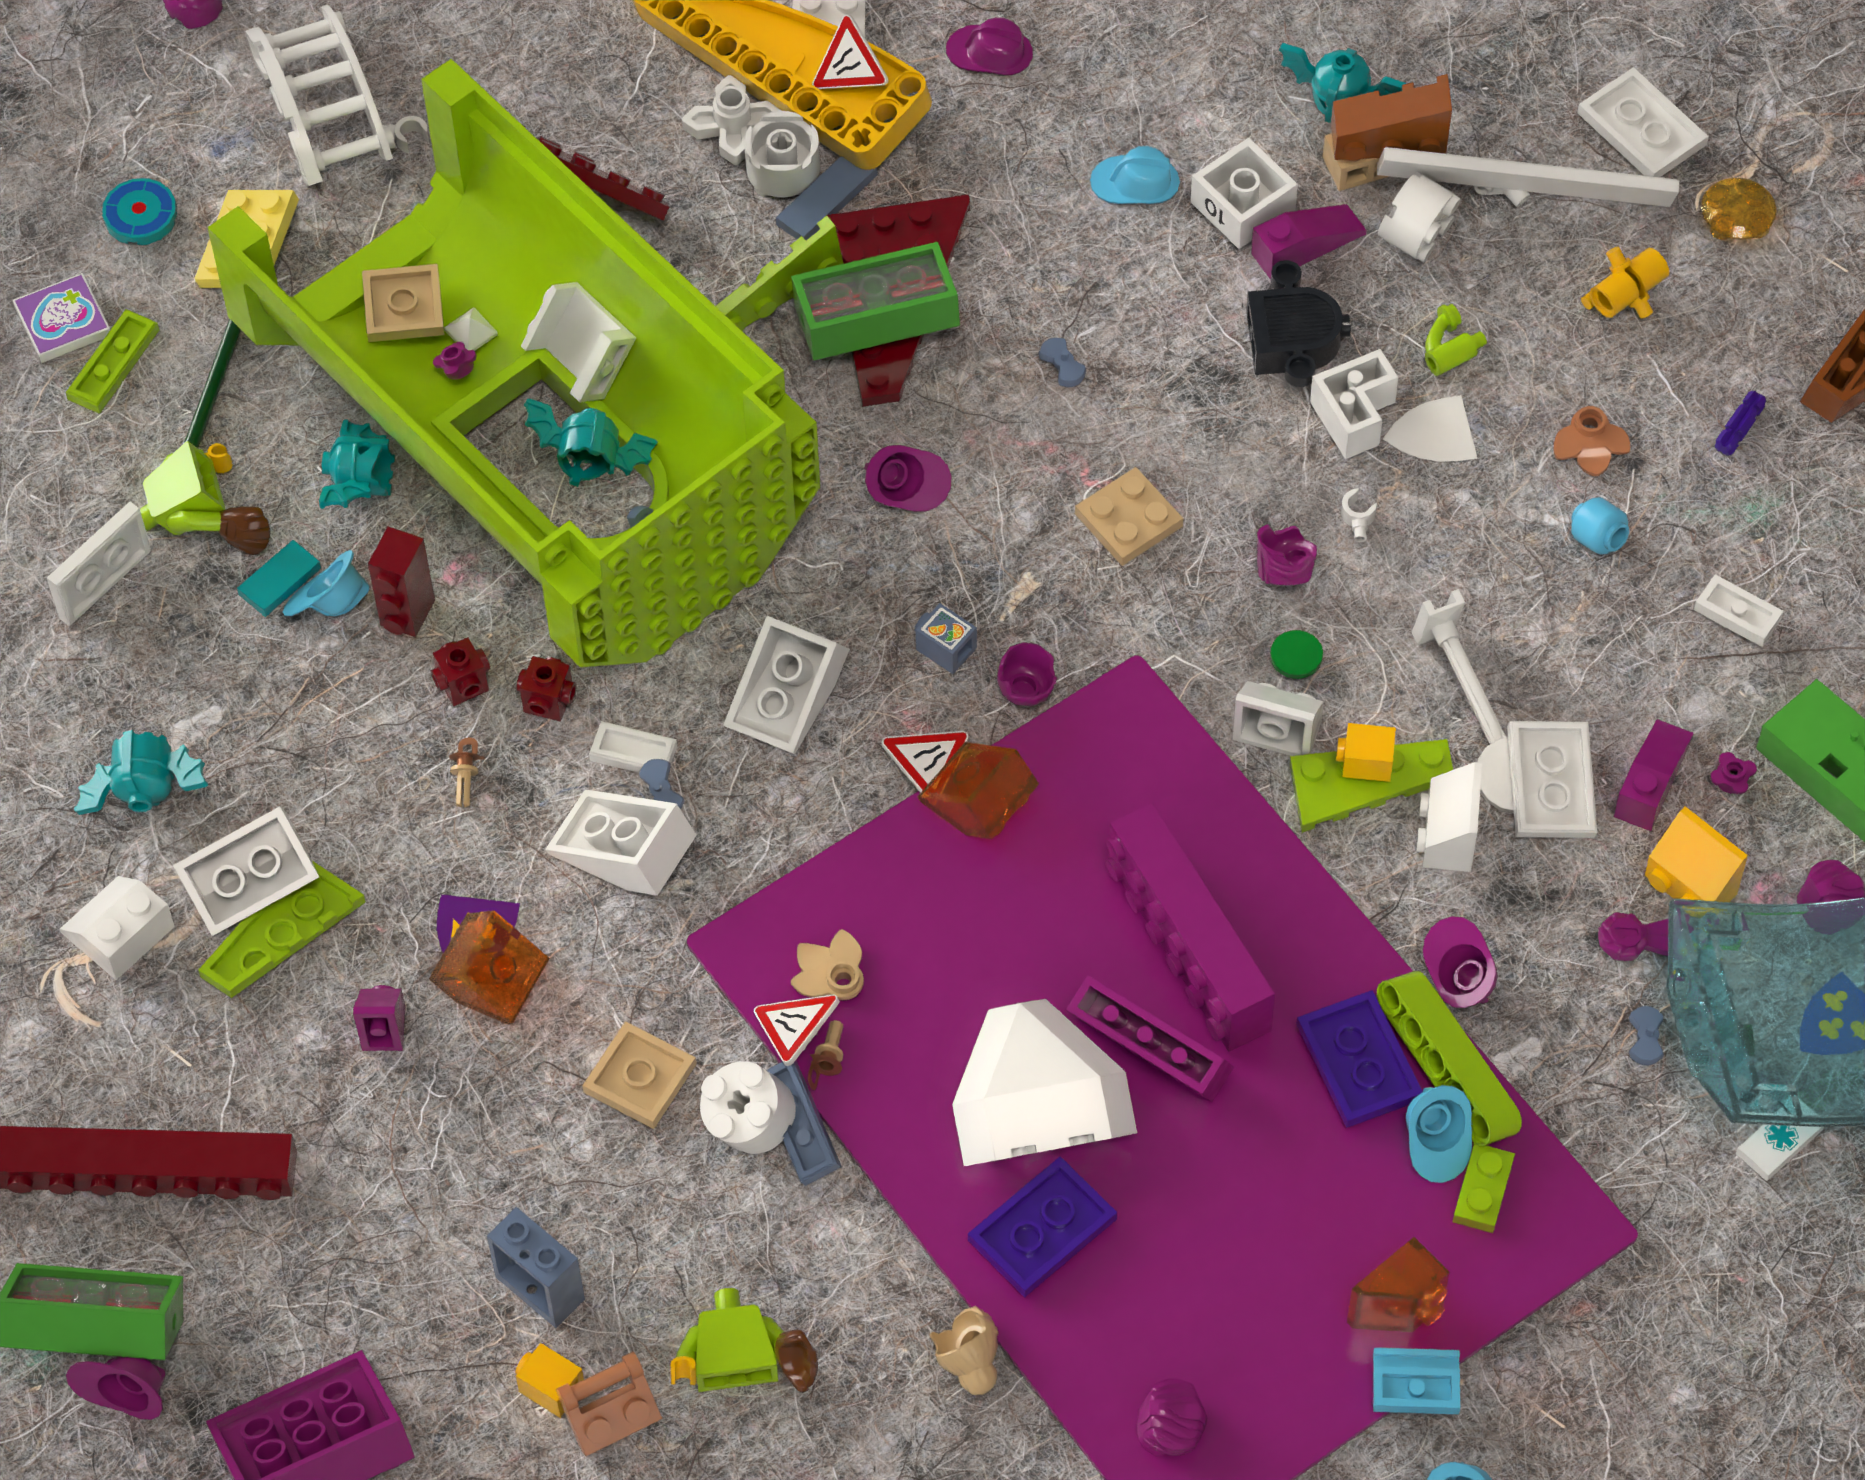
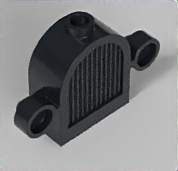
[1246,260,1351,387]

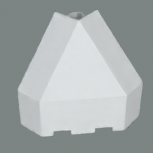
[952,999,1137,1166]

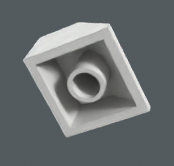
[1232,681,1324,756]
[1416,762,1483,872]
[60,876,175,980]

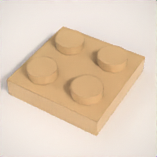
[362,264,444,342]
[1075,467,1184,566]
[582,1021,696,1129]

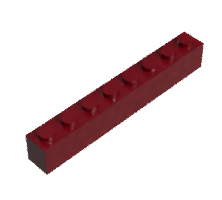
[0,1126,297,1200]

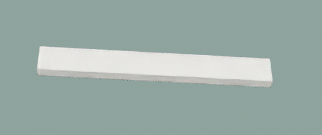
[1377,147,1679,207]

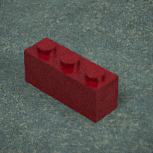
[368,526,435,637]

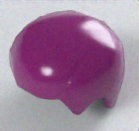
[163,0,223,29]
[997,642,1057,706]

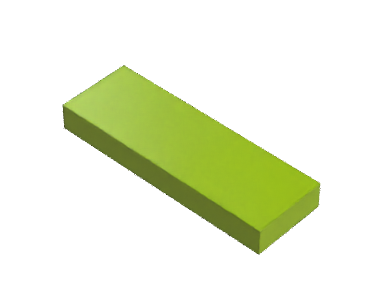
[65,309,160,414]

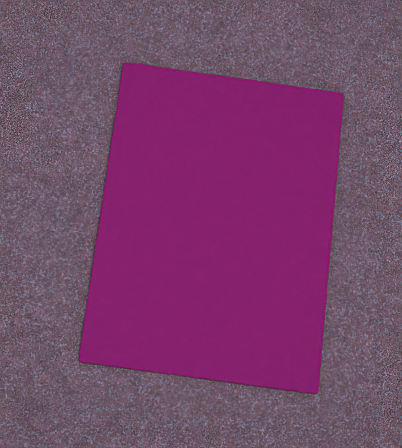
[687,655,1638,1480]

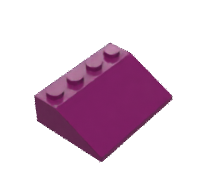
[206,1350,415,1480]

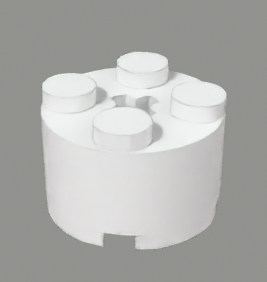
[744,111,820,197]
[1377,172,1461,262]
[700,1062,796,1154]

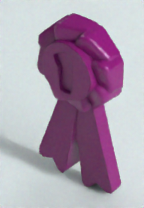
[1598,912,1693,961]

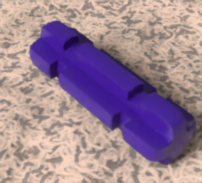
[1715,390,1766,456]

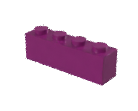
[1066,975,1234,1102]

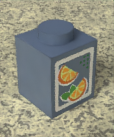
[914,603,977,674]

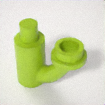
[1425,304,1487,376]

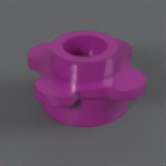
[433,342,477,380]
[1710,752,1757,794]

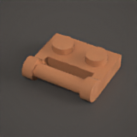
[556,1351,662,1456]

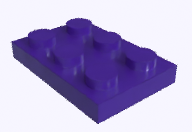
[1296,990,1423,1128]
[968,1156,1117,1298]

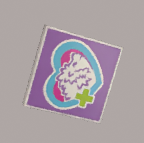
[12,273,110,363]

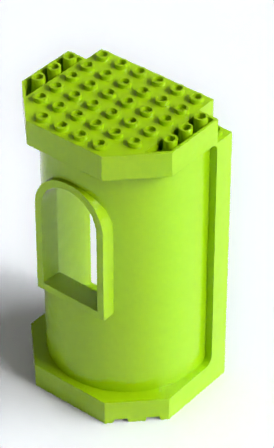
[207,59,820,667]

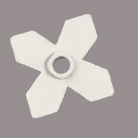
[682,75,782,165]

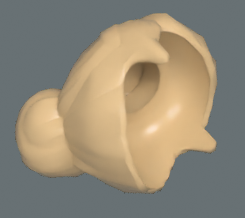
[930,1305,998,1395]

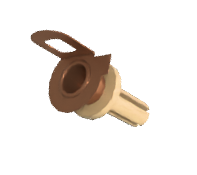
[449,737,485,807]
[808,1020,844,1090]

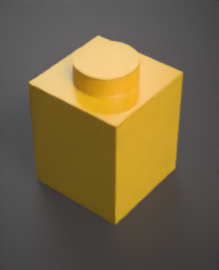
[1336,723,1396,782]
[515,1343,584,1418]

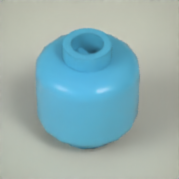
[1571,497,1630,555]

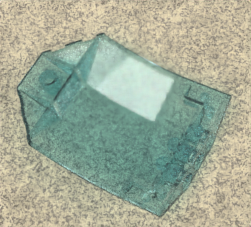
[1666,898,1865,1127]

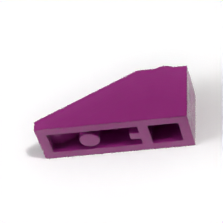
[1251,204,1367,280]
[1614,719,1694,831]

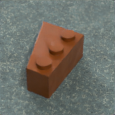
[1331,74,1452,161]
[1800,309,1865,423]

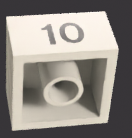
[1191,138,1298,249]

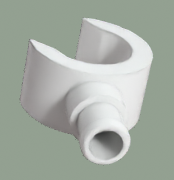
[382,116,429,153]
[1341,488,1377,542]

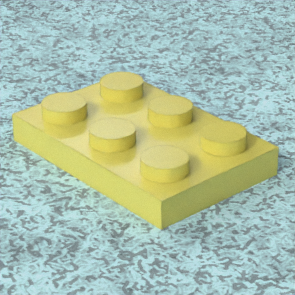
[194,190,299,288]

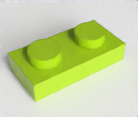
[1453,1143,1515,1233]

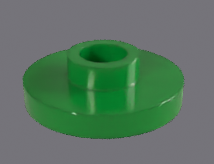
[1270,630,1323,679]

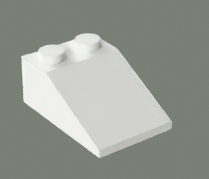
[723,616,850,754]
[545,790,697,896]

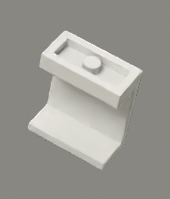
[521,282,636,402]

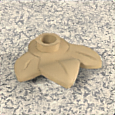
[791,929,864,1000]

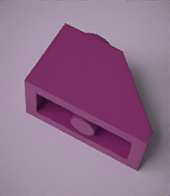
[353,985,406,1051]

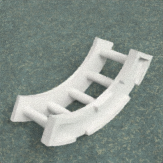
[245,5,396,186]

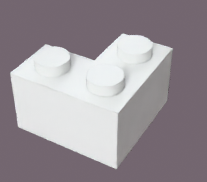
[1310,349,1398,459]

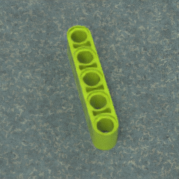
[1377,971,1522,1146]

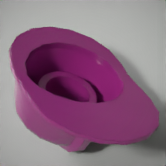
[946,17,1033,75]
[864,445,952,512]
[1423,916,1498,1008]
[66,1356,166,1420]

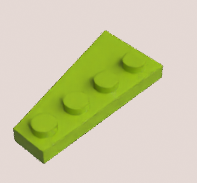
[716,215,844,331]
[1290,739,1453,833]
[198,861,366,998]

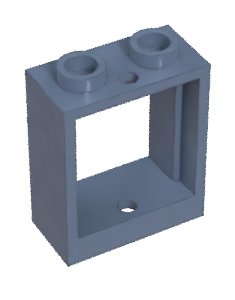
[487,1207,585,1328]

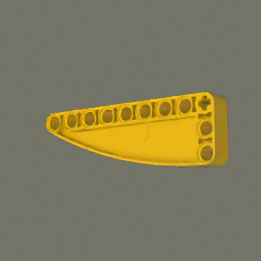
[633,0,932,170]

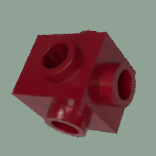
[430,637,491,707]
[516,656,576,722]

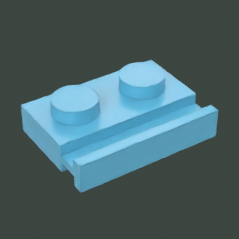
[1373,1348,1460,1415]

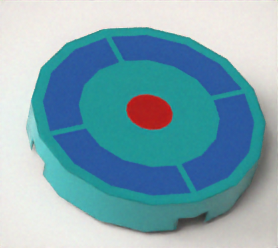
[102,178,177,245]

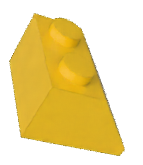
[1644,806,1748,925]

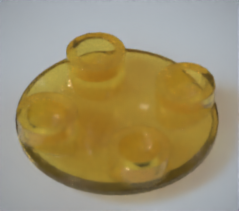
[1701,178,1776,240]

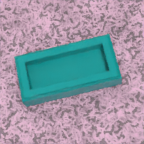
[237,540,321,617]

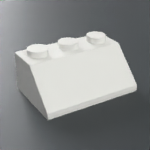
[173,807,319,936]

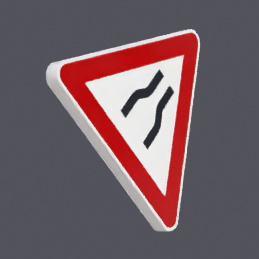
[812,15,888,89]
[881,731,968,805]
[754,994,840,1066]

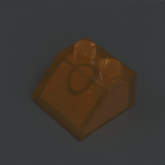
[917,742,1039,839]
[429,910,550,1025]
[1347,1237,1450,1332]

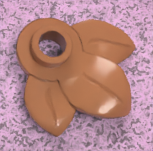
[1553,406,1630,476]

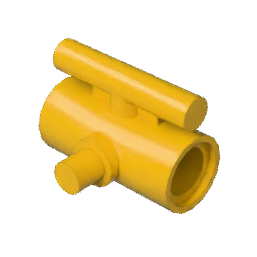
[1581,246,1670,319]

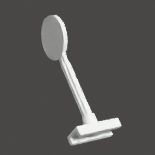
[1412,589,1514,813]

